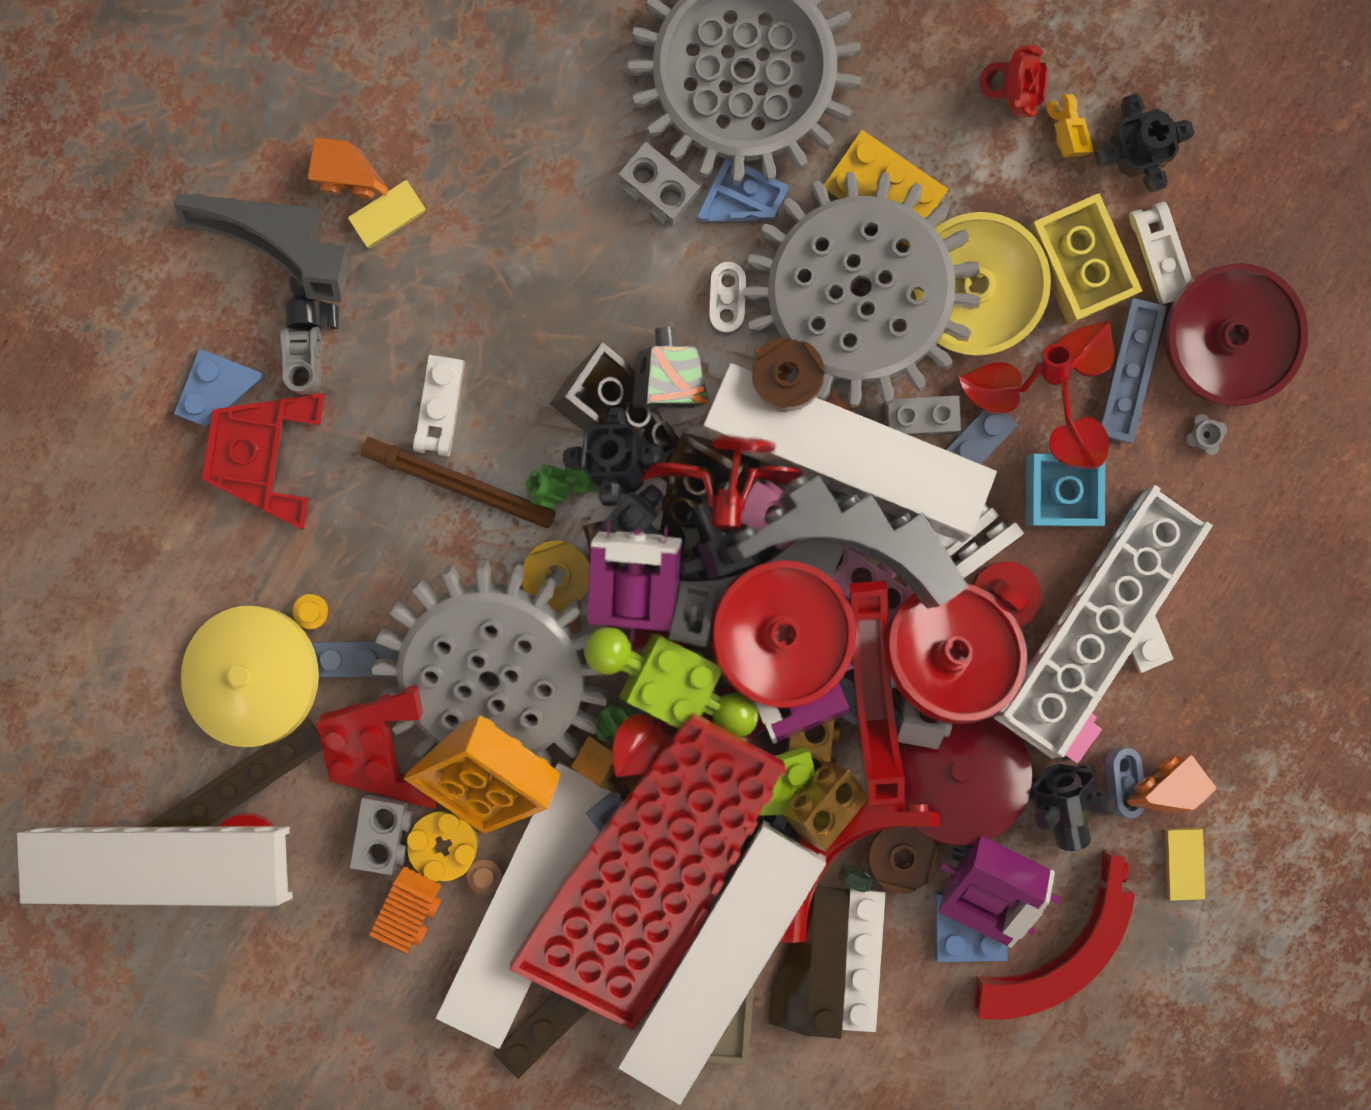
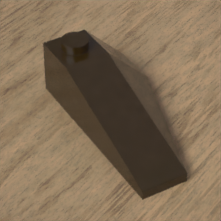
[659,432,756,581]
[768,886,850,1039]

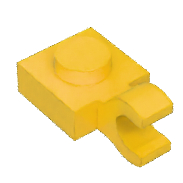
[1047,94,1094,158]

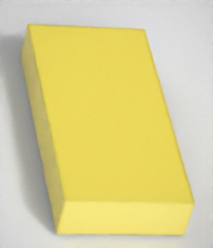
[348,180,427,249]
[1165,827,1205,901]

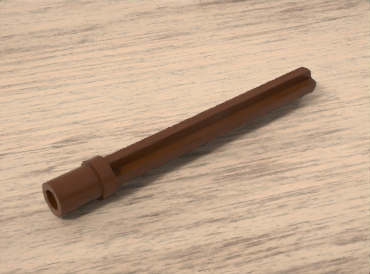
[361,436,556,528]

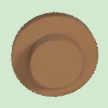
[467,859,502,895]

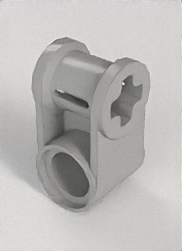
[280,327,322,396]

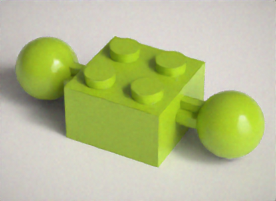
[584,627,758,738]

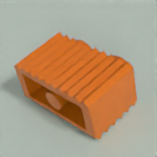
[369,867,442,955]

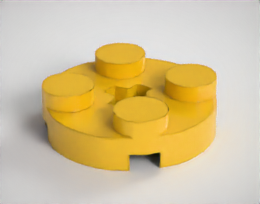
[522,541,590,611]
[407,810,479,882]

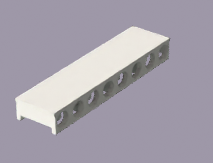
[703,363,997,544]
[994,485,1213,759]
[436,760,621,1049]
[619,820,826,1105]
[17,826,293,906]

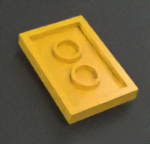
[824,130,948,249]

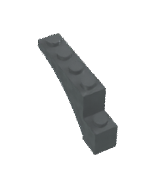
[174,193,349,302]

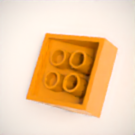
[404,715,561,834]

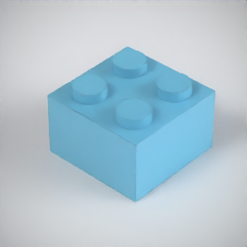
[1025,454,1105,526]

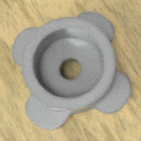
[1186,414,1227,455]

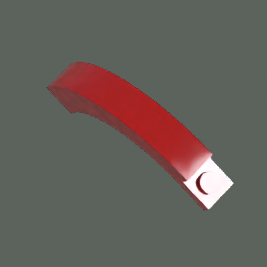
[849,580,905,806]
[779,801,940,943]
[973,850,1135,1020]

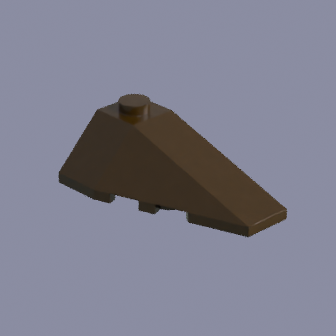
[550,342,679,482]

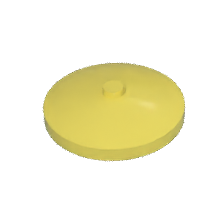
[910,212,1051,356]
[181,606,319,747]

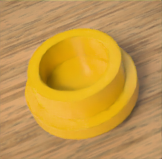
[293,594,329,629]

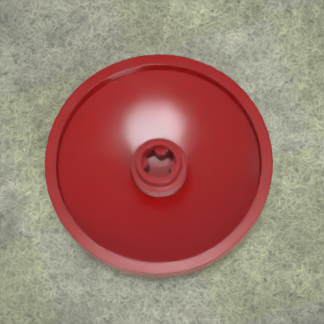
[711,561,856,708]
[885,583,1027,724]

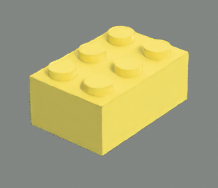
[1027,193,1142,325]

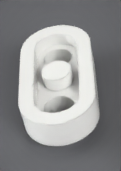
[709,262,746,334]

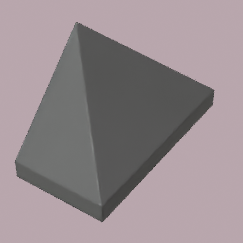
[669,581,717,646]

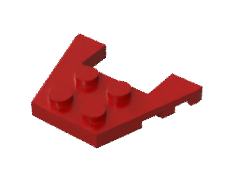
[202,393,325,529]
[317,685,439,808]

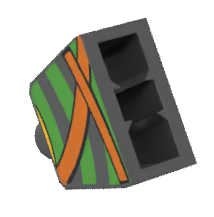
[633,327,709,409]

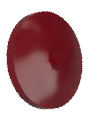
[1165,263,1308,406]
[898,714,1032,846]

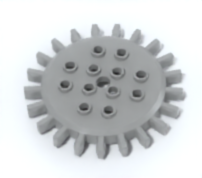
[628,0,861,185]
[743,172,980,408]
[372,560,609,766]

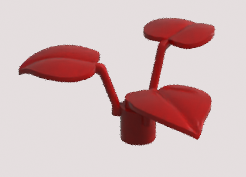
[959,321,1115,469]
[641,435,804,530]
[612,628,765,778]

